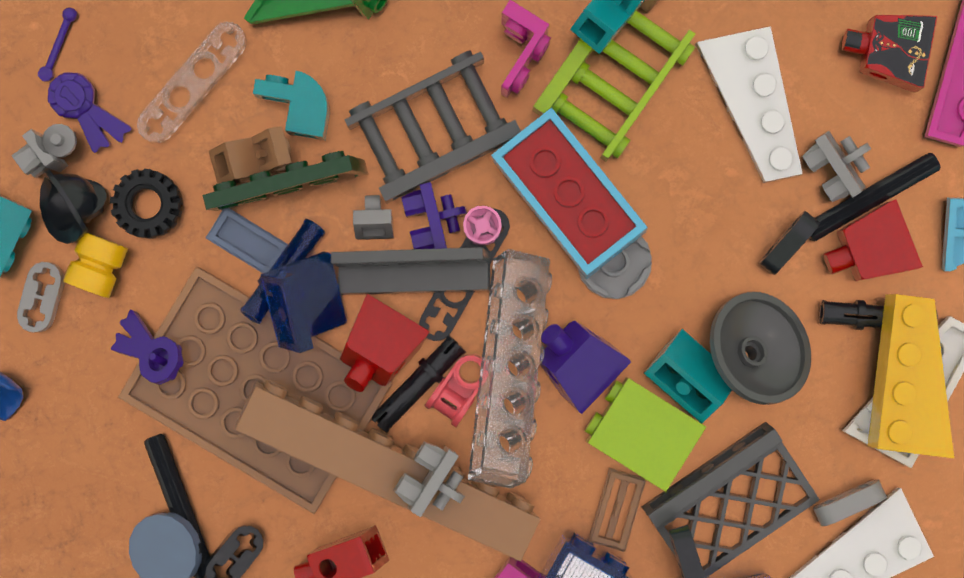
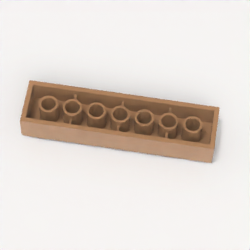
[235,379,541,562]

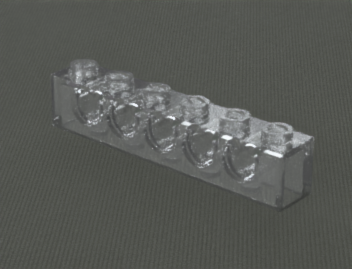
[468,249,552,489]

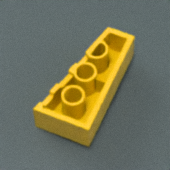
[867,294,954,458]

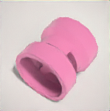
[463,206,502,246]

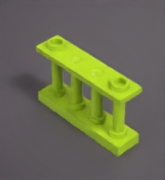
[532,11,695,162]

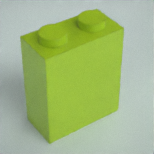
[584,377,706,492]

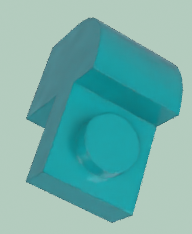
[570,0,644,54]
[253,71,330,141]

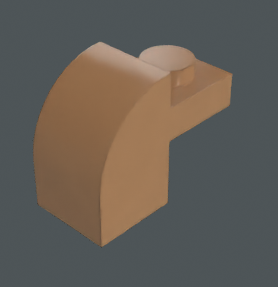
[209,126,292,184]

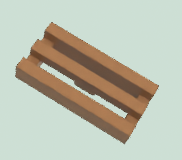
[588,468,646,552]

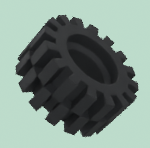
[110,169,183,239]

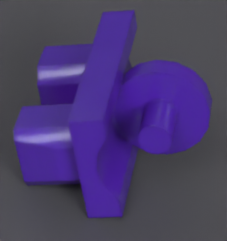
[401,182,467,249]

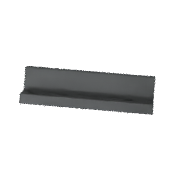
[331,247,491,295]

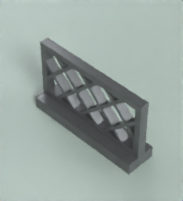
[642,422,820,578]

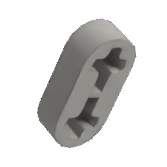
[17,262,65,332]
[813,479,887,526]

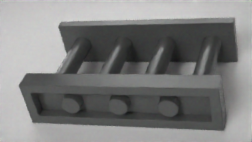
[344,50,521,204]

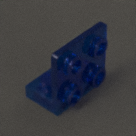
[261,252,347,353]

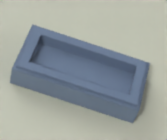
[206,208,290,278]

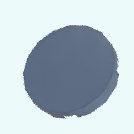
[129,512,202,578]

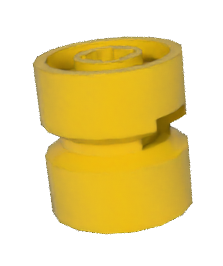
[63,233,128,298]

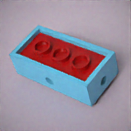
[491,107,648,279]

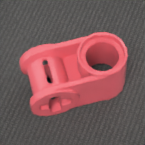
[425,354,488,427]

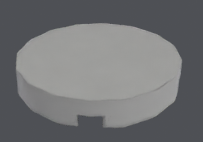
[577,236,652,299]

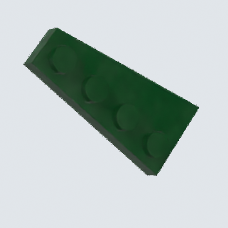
[202,151,368,211]

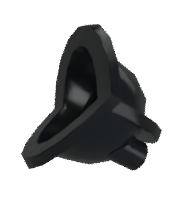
[39,167,107,244]

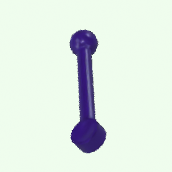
[38,7,77,82]

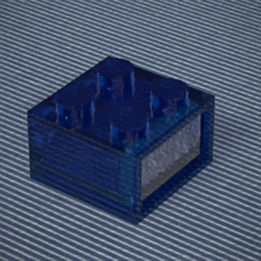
[541,533,632,578]

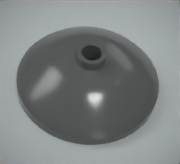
[710,292,811,405]

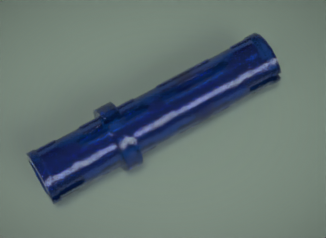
[240,219,325,324]

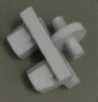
[11,124,77,178]
[802,131,871,202]
[394,441,465,517]

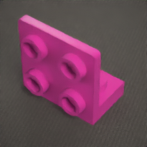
[501,0,551,98]

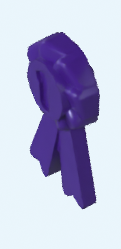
[48,72,132,153]
[111,309,184,385]

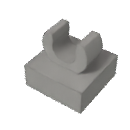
[353,195,393,239]

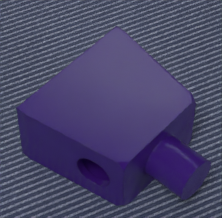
[538,321,631,414]

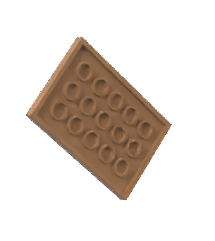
[118,267,392,514]

